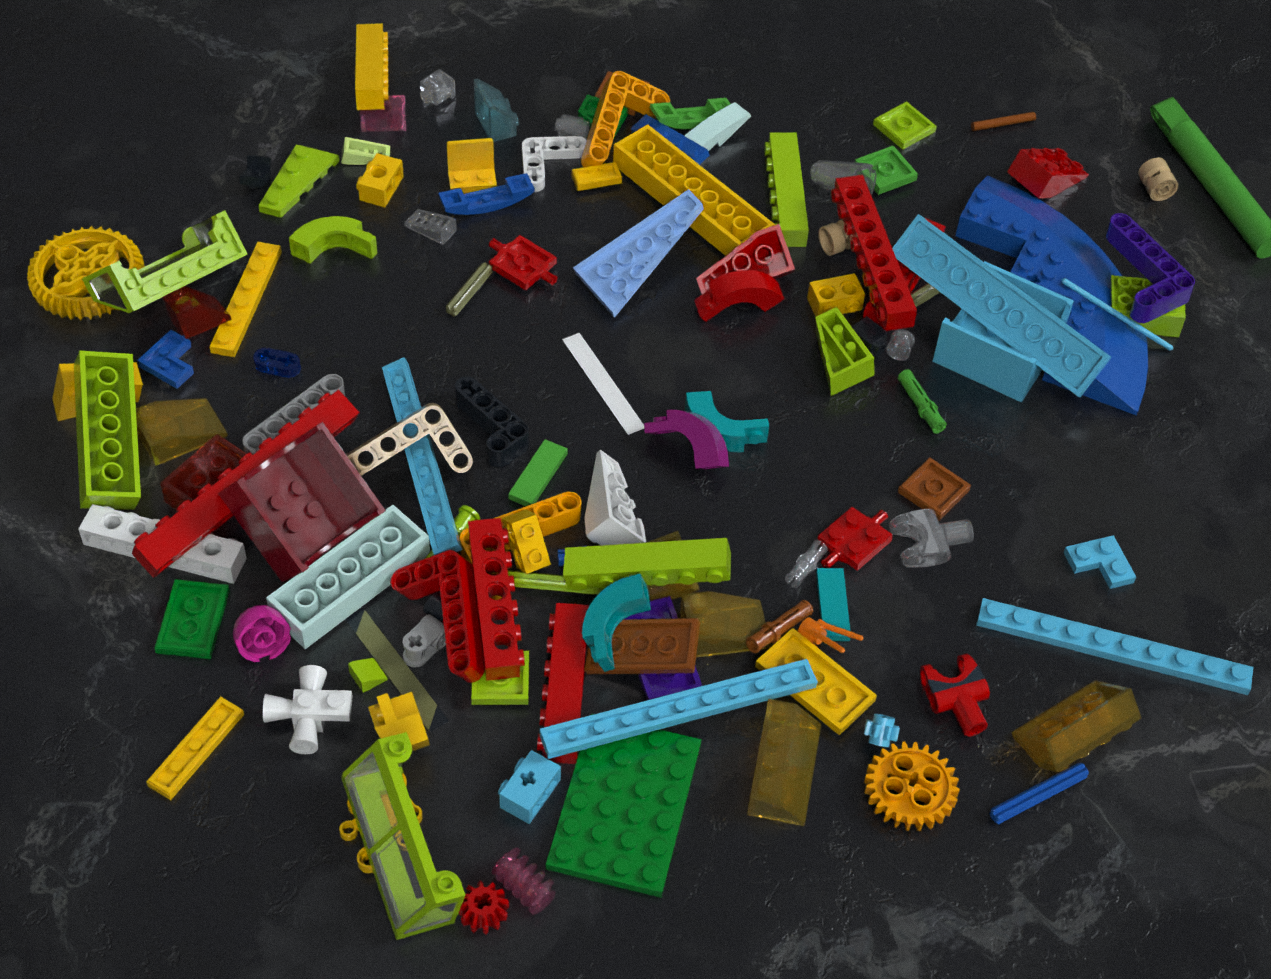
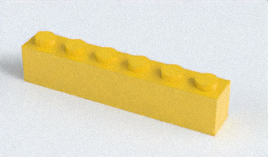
[355,24,389,110]

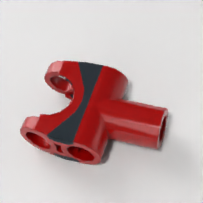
[920,654,990,737]

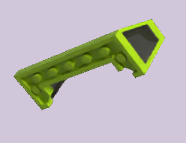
[82,211,247,313]

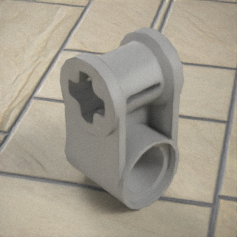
[402,614,446,668]

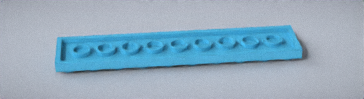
[892,214,1112,397]

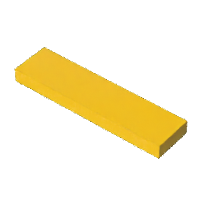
[146,696,244,800]

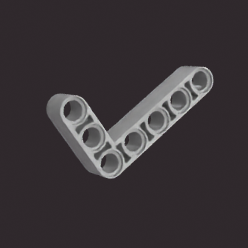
[243,374,345,455]

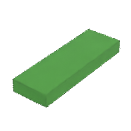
[508,439,568,506]

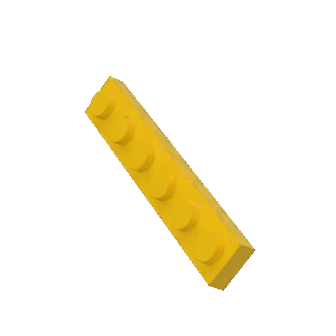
[210,242,282,357]

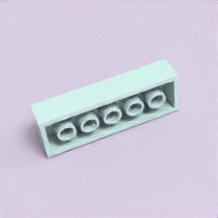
[266,505,430,649]

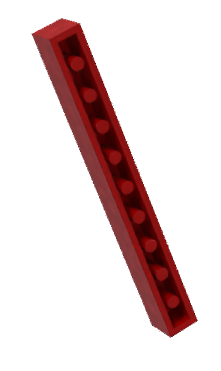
[131,389,360,578]

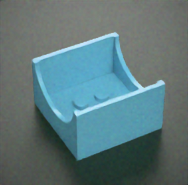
[933,261,1074,403]

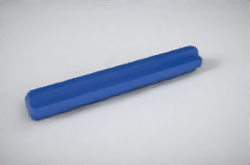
[989,763,1089,824]

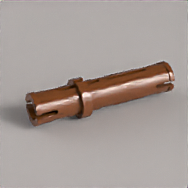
[746,600,813,653]

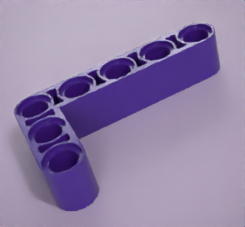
[1106,213,1195,323]

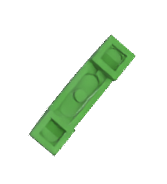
[649,98,731,129]

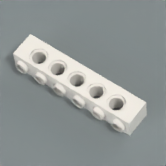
[79,504,246,584]

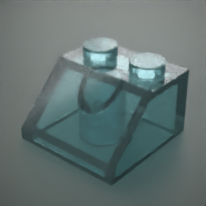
[474,79,519,142]

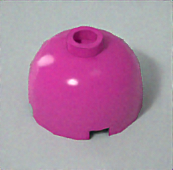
[233,605,291,662]

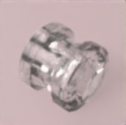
[886,329,915,360]

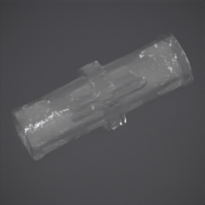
[785,540,828,588]

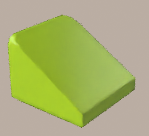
[348,658,388,693]

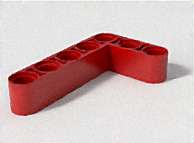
[391,550,485,683]

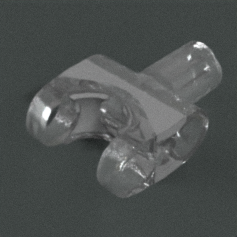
[889,509,974,568]

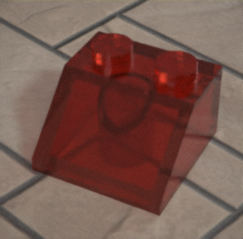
[162,286,232,339]

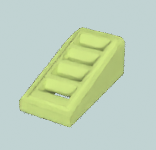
[341,137,390,165]

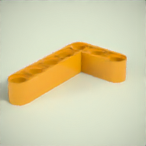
[581,71,670,167]
[460,492,581,600]

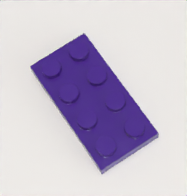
[624,597,702,700]

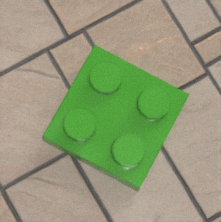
[854,146,918,195]

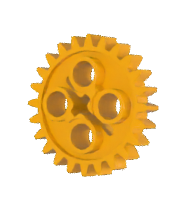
[864,741,960,831]

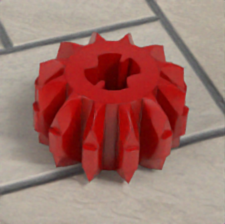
[458,880,509,935]

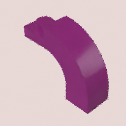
[644,410,729,470]

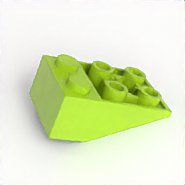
[1111,275,1186,337]

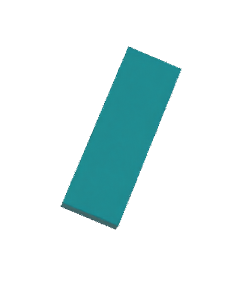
[816,568,850,641]

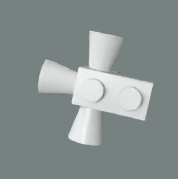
[263,665,353,754]

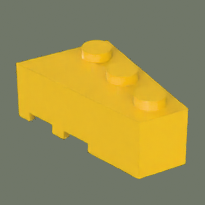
[52,362,143,421]

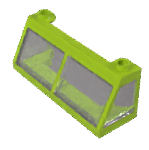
[341,732,466,940]

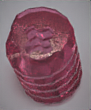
[492,847,556,915]

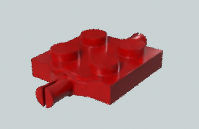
[489,235,558,290]
[817,507,893,571]

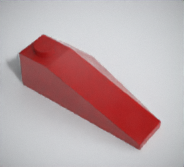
[696,224,795,294]

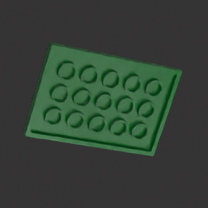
[546,714,702,898]

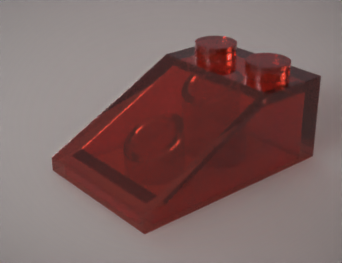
[160,434,246,509]

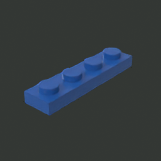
[631,114,710,165]

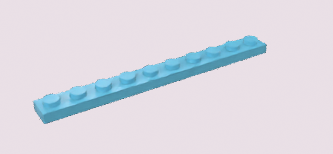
[382,357,462,555]
[976,598,1253,695]
[539,659,818,759]

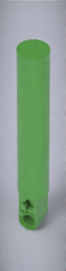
[1150,97,1271,258]

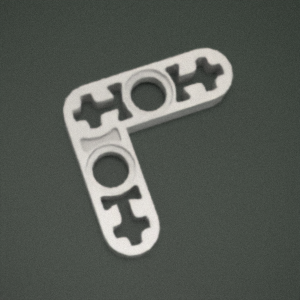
[522,136,587,192]

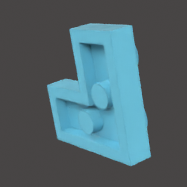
[1064,535,1136,589]

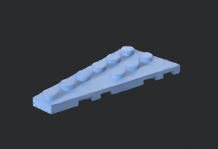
[573,189,704,318]

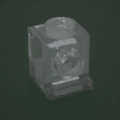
[420,69,455,106]

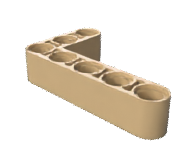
[346,403,473,476]

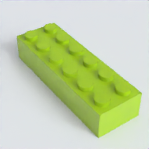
[74,351,141,510]

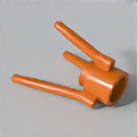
[798,617,863,653]

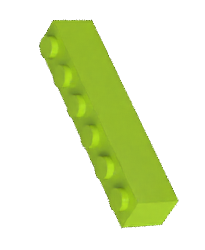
[764,133,809,247]
[563,538,731,591]

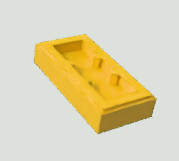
[572,162,622,191]

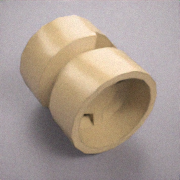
[1138,157,1179,201]
[818,219,851,256]

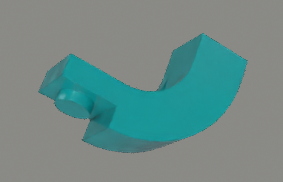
[685,391,769,452]
[582,574,651,672]

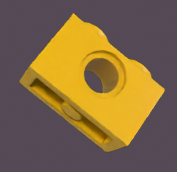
[356,153,404,207]

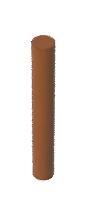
[971,112,1036,131]

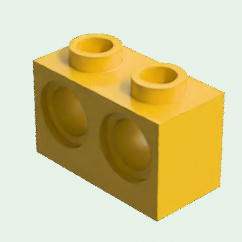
[807,273,865,316]
[502,509,551,574]

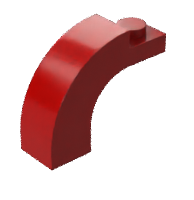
[694,270,784,322]

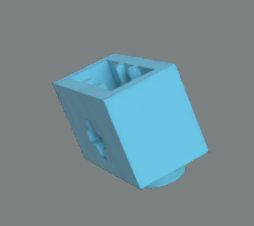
[498,750,561,824]

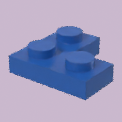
[137,330,194,389]

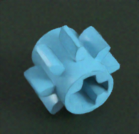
[864,714,900,747]

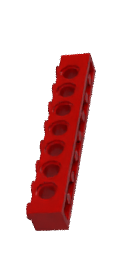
[831,175,917,331]

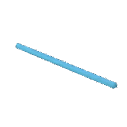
[1061,278,1173,351]

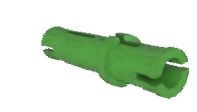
[897,370,947,434]

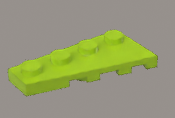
[259,144,340,218]

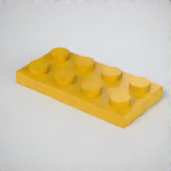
[755,628,877,735]

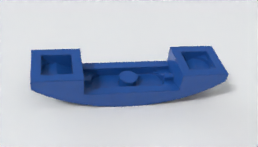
[438,173,535,215]

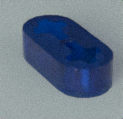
[253,348,301,378]

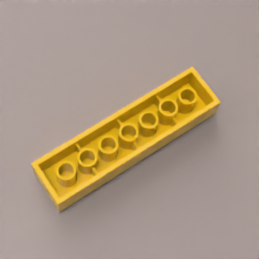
[613,124,775,256]

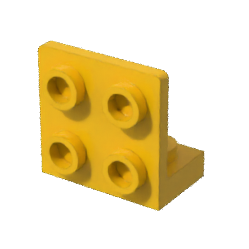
[446,138,497,194]

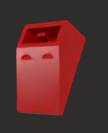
[1007,148,1089,198]

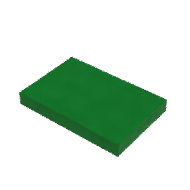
[155,579,230,659]

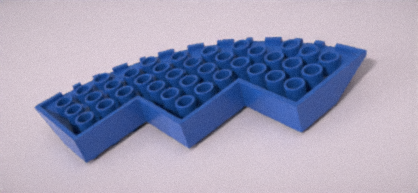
[955,175,1148,416]

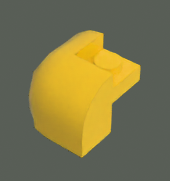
[368,692,430,751]

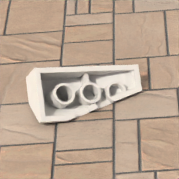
[584,450,646,545]

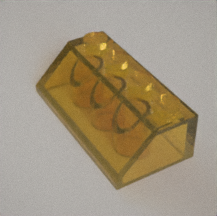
[1011,680,1141,772]
[747,699,821,826]

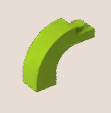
[289,216,377,264]

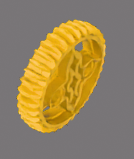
[27,226,145,320]

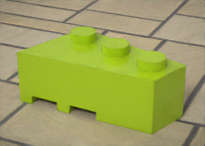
[815,307,874,396]

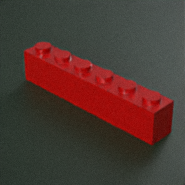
[537,603,589,764]

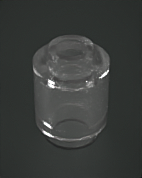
[555,114,589,139]

